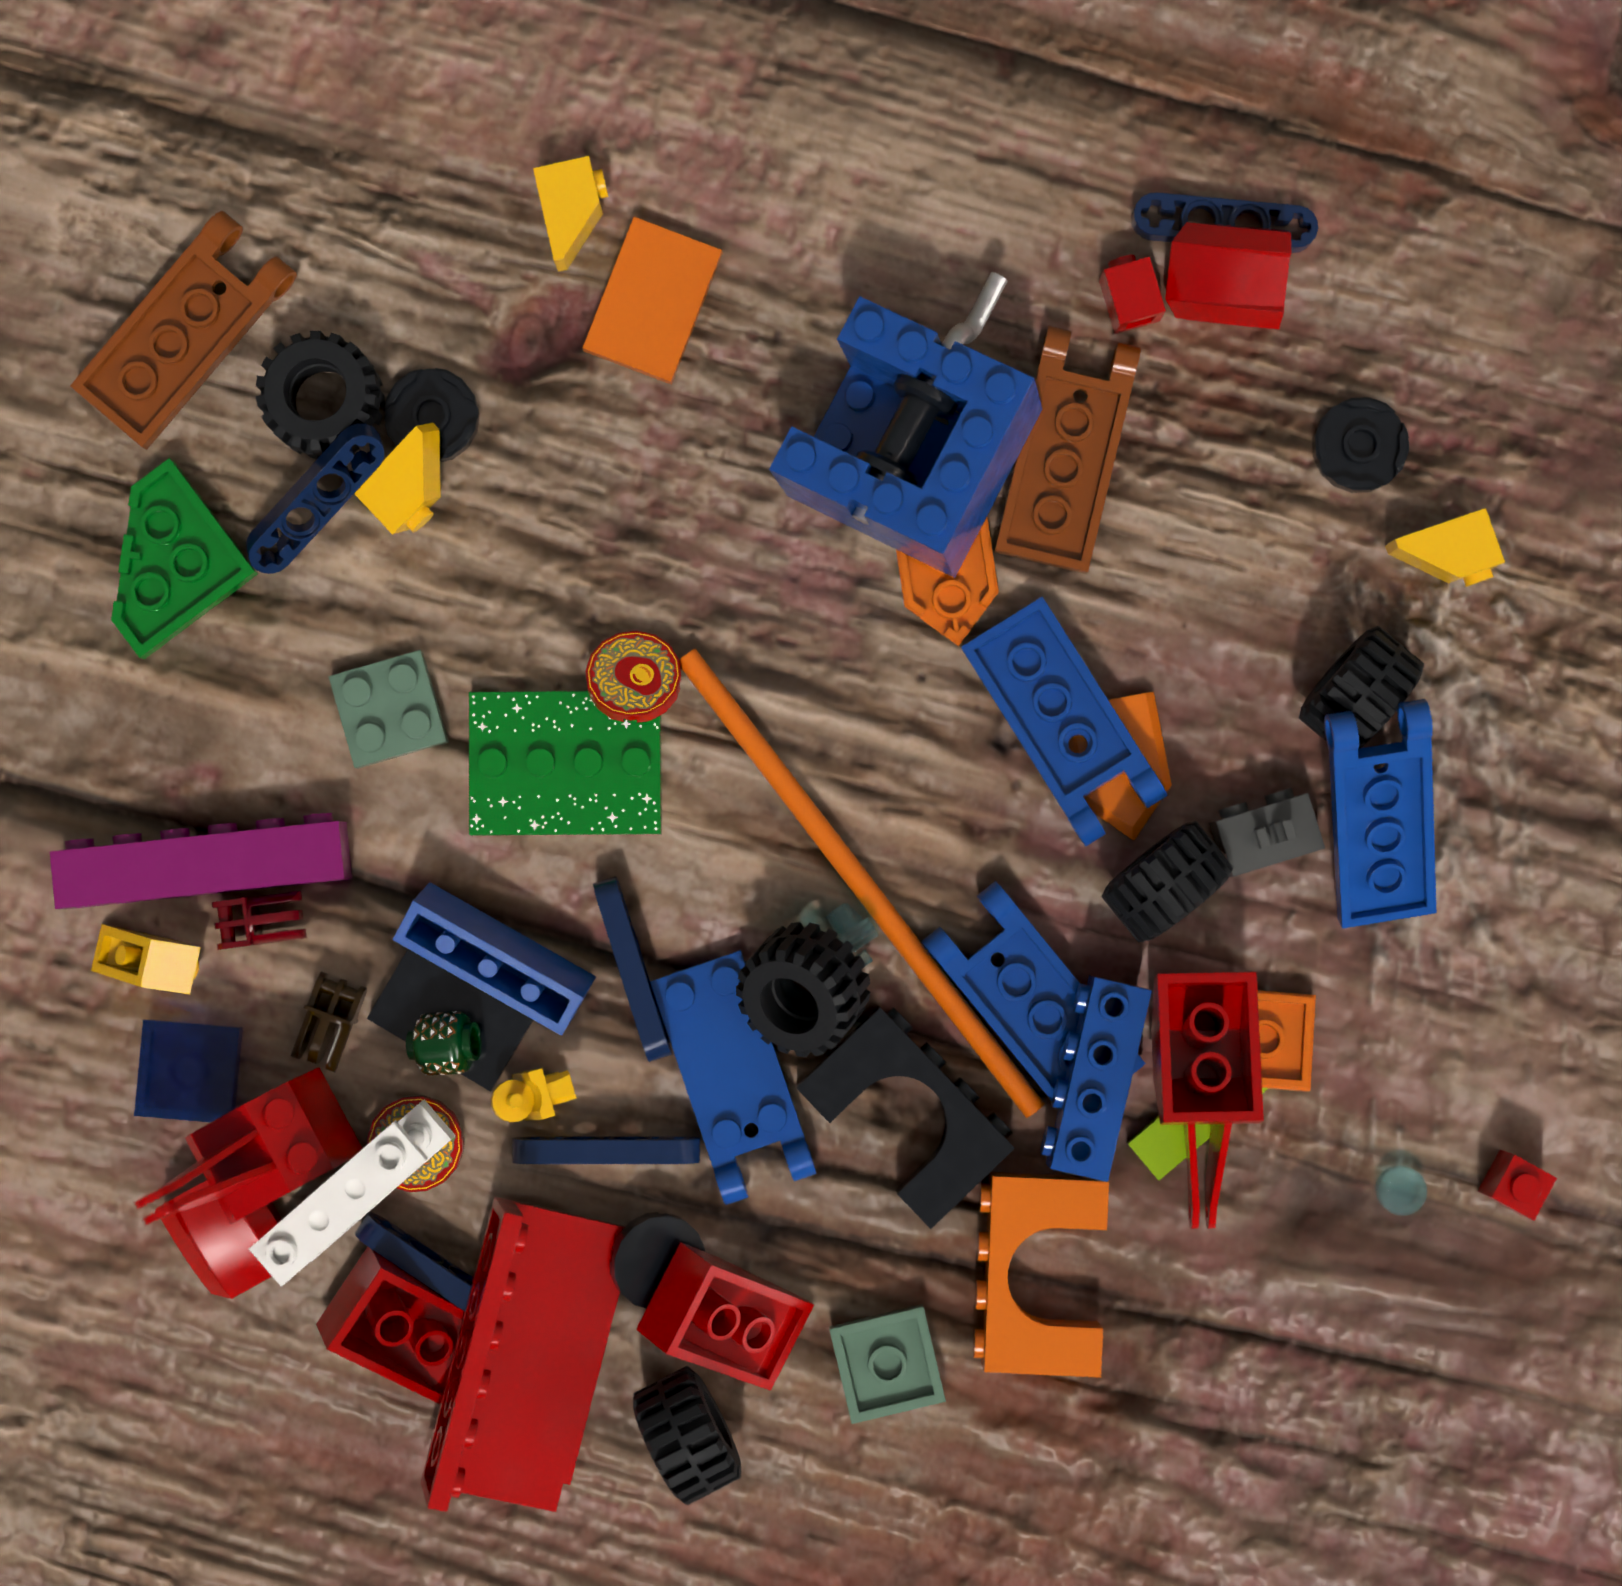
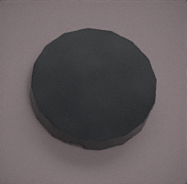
[384,368,480,463]
[1312,397,1409,493]
[609,1212,705,1309]

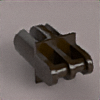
[290,971,367,1073]

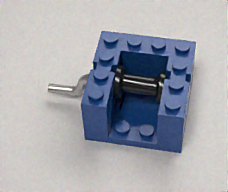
[769,272,1042,578]

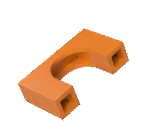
[973,1172,1109,1378]

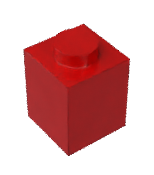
[1099,254,1166,334]
[1477,1150,1557,1221]

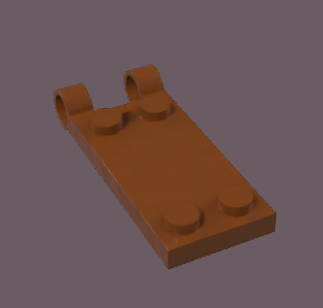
[70,211,297,450]
[994,325,1141,574]

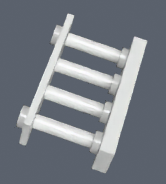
[249,1099,456,1287]

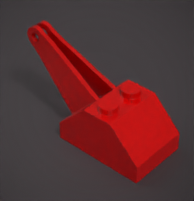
[1151,972,1264,1229]
[134,1067,363,1226]

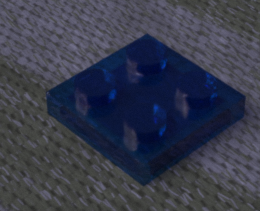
[134,1019,243,1123]

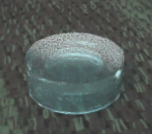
[1376,1166,1427,1215]

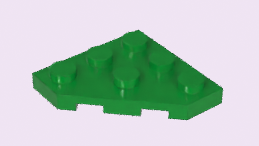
[111,458,258,660]

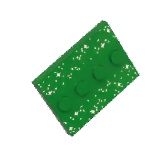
[469,691,662,836]

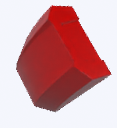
[1165,222,1291,329]
[155,1180,282,1299]

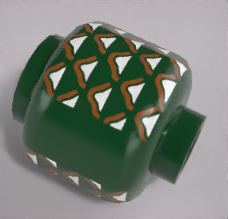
[406,1011,482,1076]

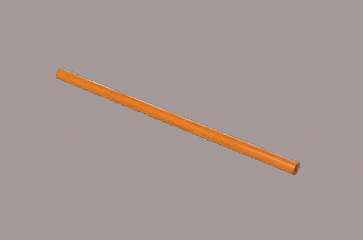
[679,648,1045,1118]

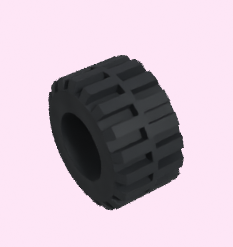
[256,331,385,459]
[1299,626,1424,749]
[1101,821,1234,943]
[736,922,871,1057]
[633,1366,741,1505]

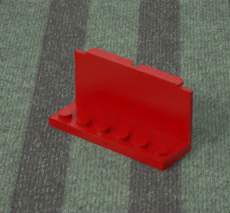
[421,1197,625,1512]

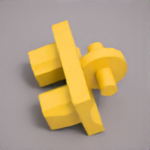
[491,1068,576,1122]

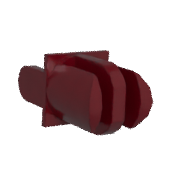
[212,891,307,950]

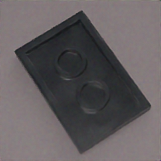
[367,949,534,1092]

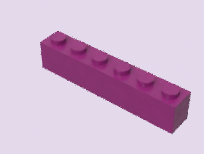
[49,813,352,909]

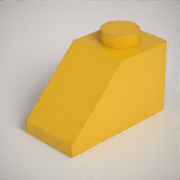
[533,156,609,272]
[354,423,441,535]
[1385,508,1505,587]
[91,924,201,995]

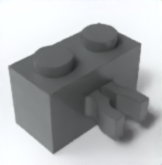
[1209,788,1325,877]

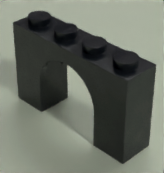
[796,1006,1015,1229]

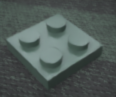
[328,650,449,769]
[829,1304,946,1424]

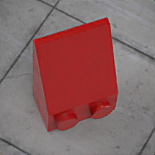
[636,1242,814,1391]
[316,1246,465,1405]

